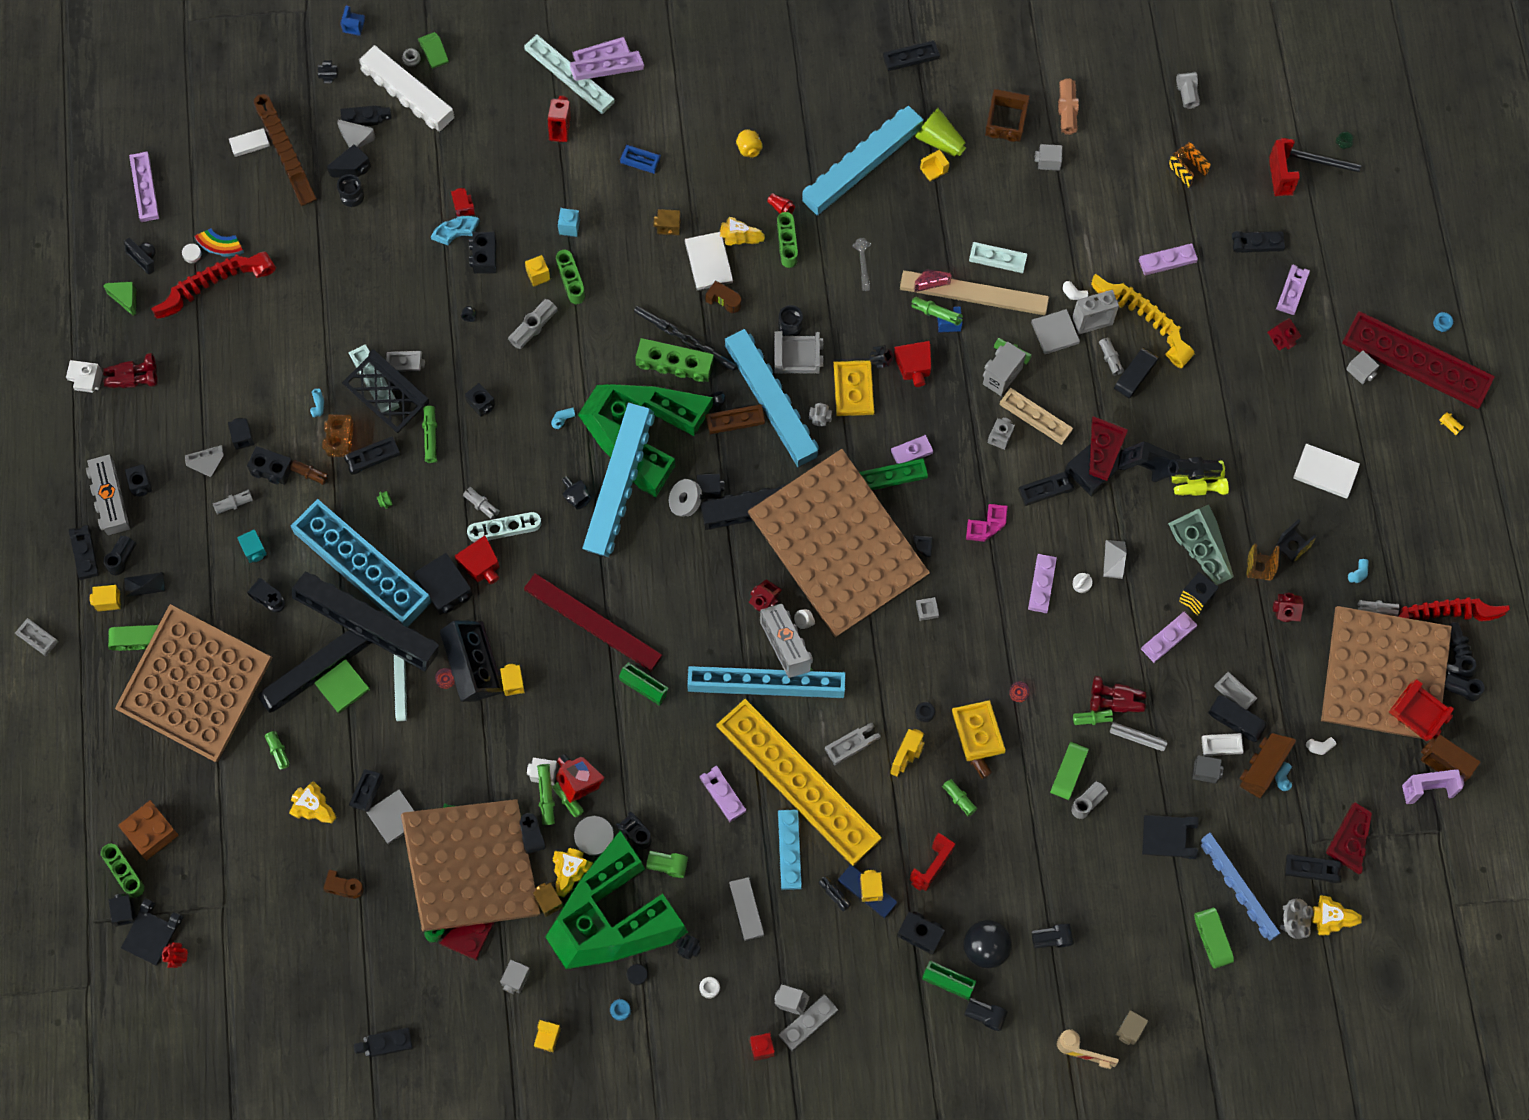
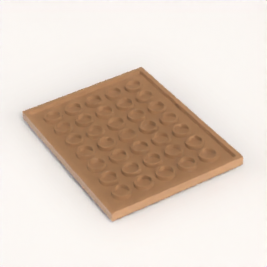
[748,449,930,638]

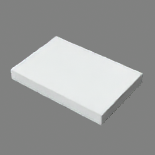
[685,232,733,290]
[1293,444,1360,499]

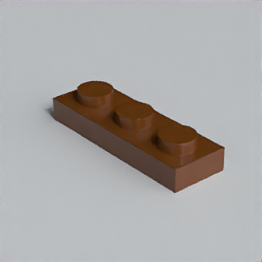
[706,404,765,434]

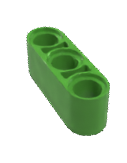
[777,212,798,268]
[556,250,585,304]
[108,625,159,651]
[1050,741,1089,800]
[101,844,144,897]
[1194,907,1234,969]

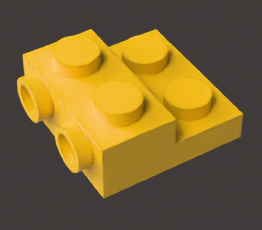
[891,729,924,777]

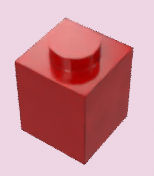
[750,1033,774,1061]

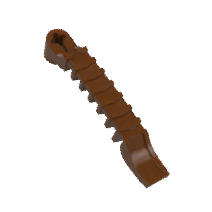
[254,94,316,206]

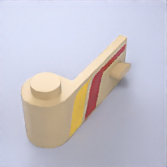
[1057,1030,1119,1069]

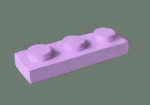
[573,37,629,62]
[1139,243,1198,276]
[1028,554,1057,613]
[1141,612,1197,663]

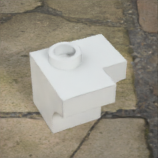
[66,360,103,393]

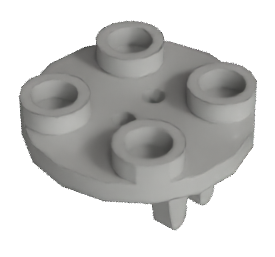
[1280,898,1313,939]

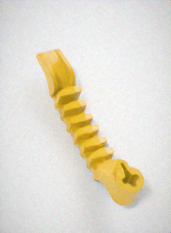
[1091,273,1195,368]

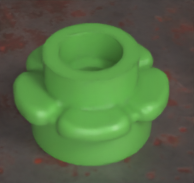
[377,491,393,509]

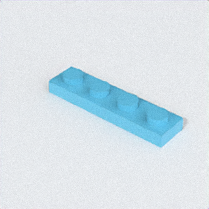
[778,810,801,890]

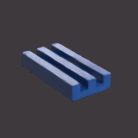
[620,145,661,174]

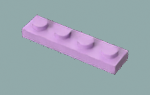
[570,51,644,81]
[129,152,159,222]

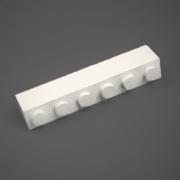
[359,45,454,132]

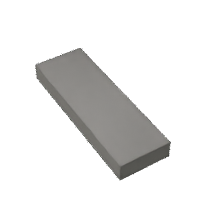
[729,877,764,941]

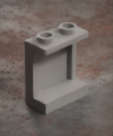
[774,331,823,373]

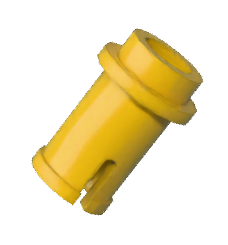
[1439,412,1464,436]

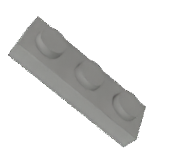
[779,995,838,1051]

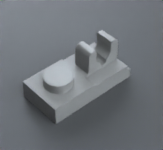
[386,351,425,372]

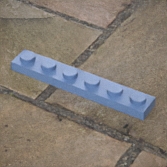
[1200,833,1280,941]

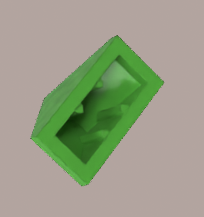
[418,32,449,69]
[104,282,136,316]

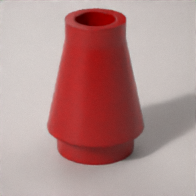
[767,193,795,214]

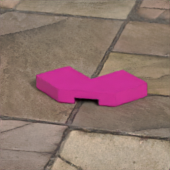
[966,504,1008,542]

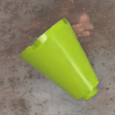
[915,108,966,157]

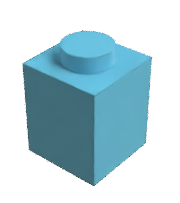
[558,208,580,237]

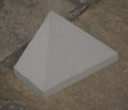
[337,120,375,148]
[185,445,223,477]
[1103,540,1127,579]

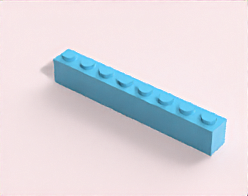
[802,106,923,216]
[725,329,819,467]
[582,403,655,557]
[688,666,845,698]

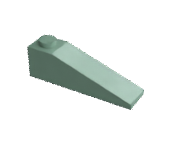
[1168,505,1234,585]

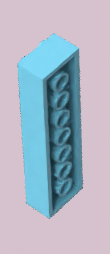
[291,499,431,627]

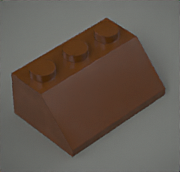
[1239,733,1296,799]

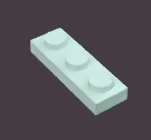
[969,242,1027,273]

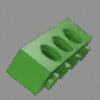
[635,338,714,382]

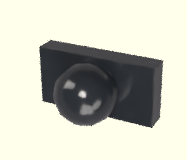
[124,237,156,275]

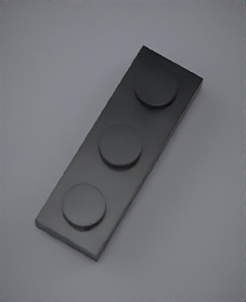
[883,40,940,71]

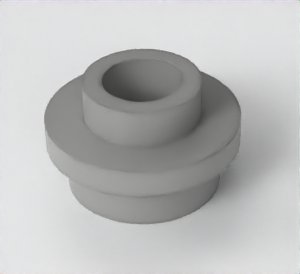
[402,48,420,66]

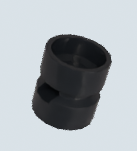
[337,174,364,207]
[779,305,803,336]

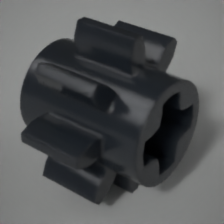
[318,60,338,83]
[870,345,893,369]
[675,935,701,960]

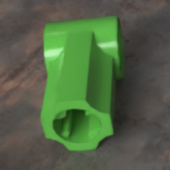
[646,851,688,878]

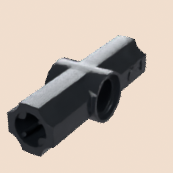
[1167,457,1223,480]

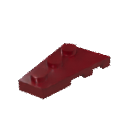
[1089,416,1128,481]
[1326,802,1372,874]
[439,922,494,960]

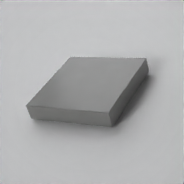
[1031,309,1080,355]
[366,790,414,845]

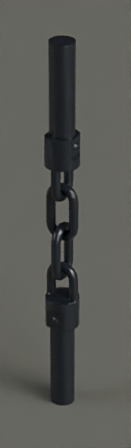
[634,306,737,371]

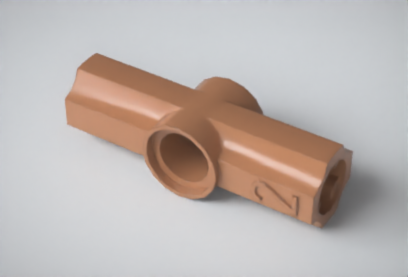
[1058,79,1078,134]

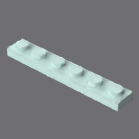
[524,35,614,114]

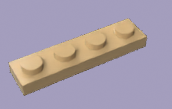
[999,388,1073,445]

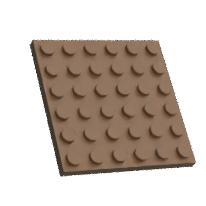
[115,604,273,762]
[1321,606,1452,739]
[401,799,540,932]

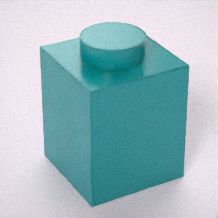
[237,529,267,563]

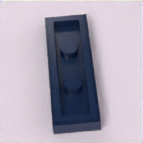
[838,864,897,919]

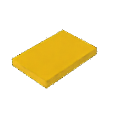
[834,361,874,416]
[952,700,1005,761]

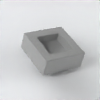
[916,597,939,621]

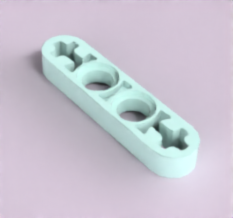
[467,512,541,542]
[394,655,407,721]

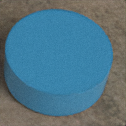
[1433,312,1453,332]
[610,999,631,1021]

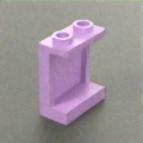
[1402,769,1464,804]

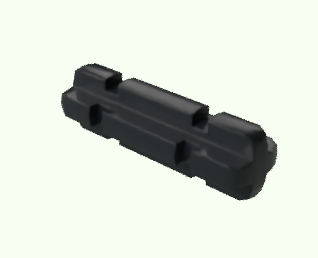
[819,876,850,911]

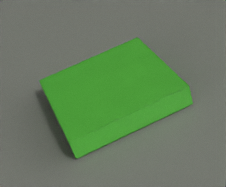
[315,659,370,714]

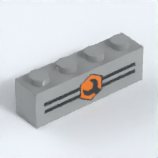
[86,454,130,535]
[760,604,813,678]

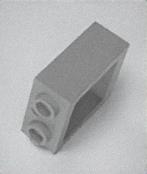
[1072,290,1119,335]

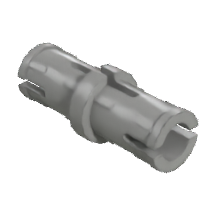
[1099,338,1124,376]
[463,487,499,520]
[213,489,253,515]
[1358,600,1399,616]

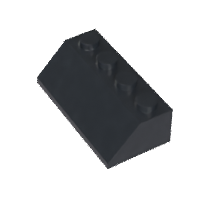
[440,621,504,702]

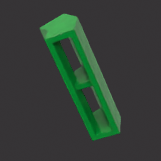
[619,662,669,706]
[922,961,976,1000]

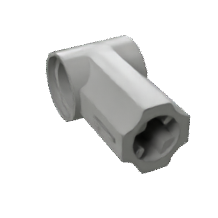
[1176,72,1200,109]
[1071,781,1108,819]

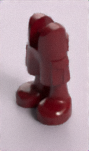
[103,353,158,388]
[1090,676,1147,713]

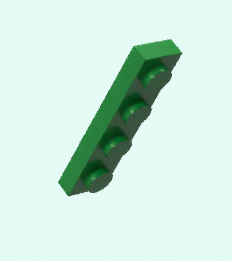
[859,459,928,490]

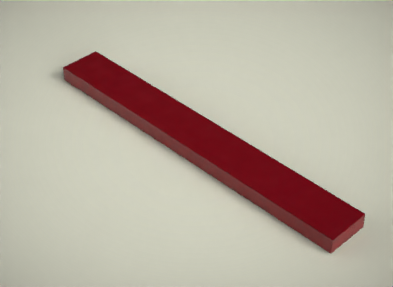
[524,573,662,672]

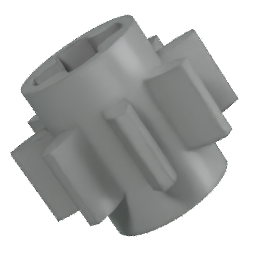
[809,403,832,426]

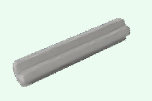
[1110,722,1167,751]

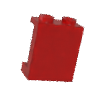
[1269,138,1300,196]
[1389,679,1454,741]
[910,833,955,891]

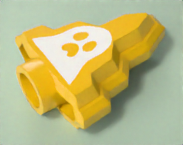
[720,217,765,246]
[289,781,336,823]
[553,848,593,898]
[1311,895,1362,935]

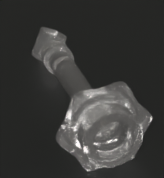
[852,238,871,291]

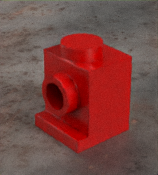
[451,188,475,217]

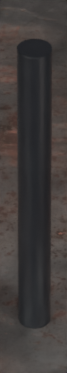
[1289,149,1361,172]

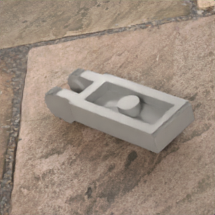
[825,723,881,765]

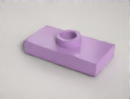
[891,435,933,464]

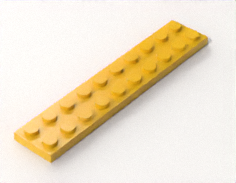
[717,699,882,866]

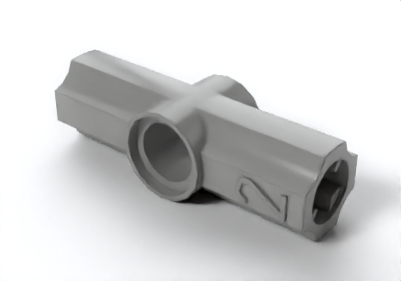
[508,299,558,349]

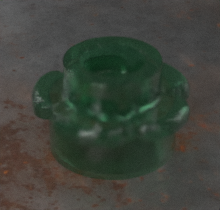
[1336,132,1353,149]

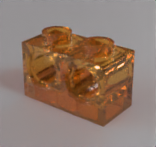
[322,414,354,457]

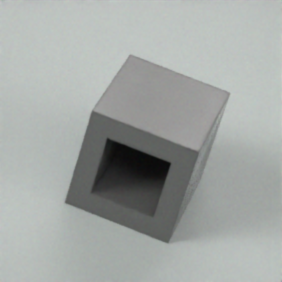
[1192,755,1224,783]

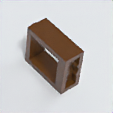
[985,89,1029,142]
[1420,735,1480,783]

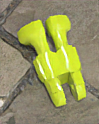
[1171,460,1229,496]

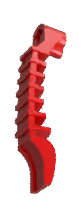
[151,252,276,319]
[1398,597,1510,621]

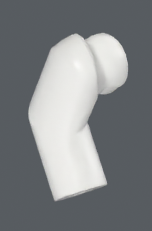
[1063,281,1088,300]
[1306,737,1336,755]

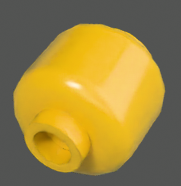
[736,130,763,158]

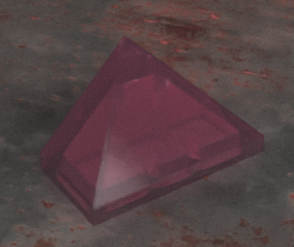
[914,269,952,292]

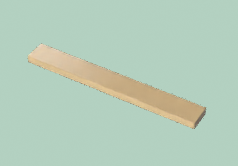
[900,270,1049,315]

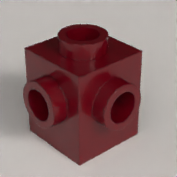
[1267,318,1301,350]
[749,579,782,611]
[1273,593,1304,622]

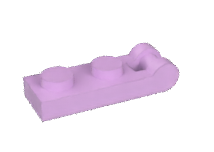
[1276,264,1310,315]
[699,766,746,822]

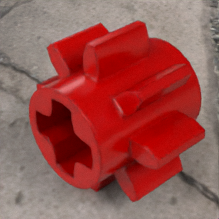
[162,942,188,968]

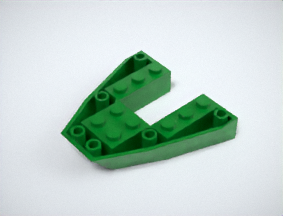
[578,384,713,497]
[545,831,688,969]

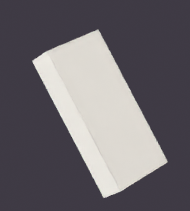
[229,128,270,157]
[1201,733,1244,756]

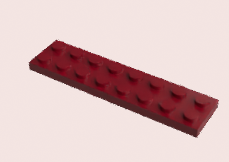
[1342,311,1495,409]

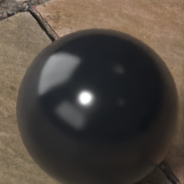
[964,920,1012,968]

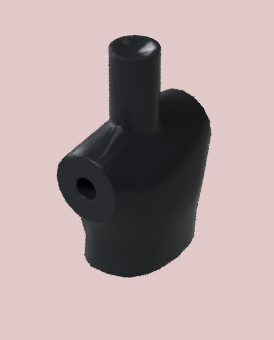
[562,476,592,510]

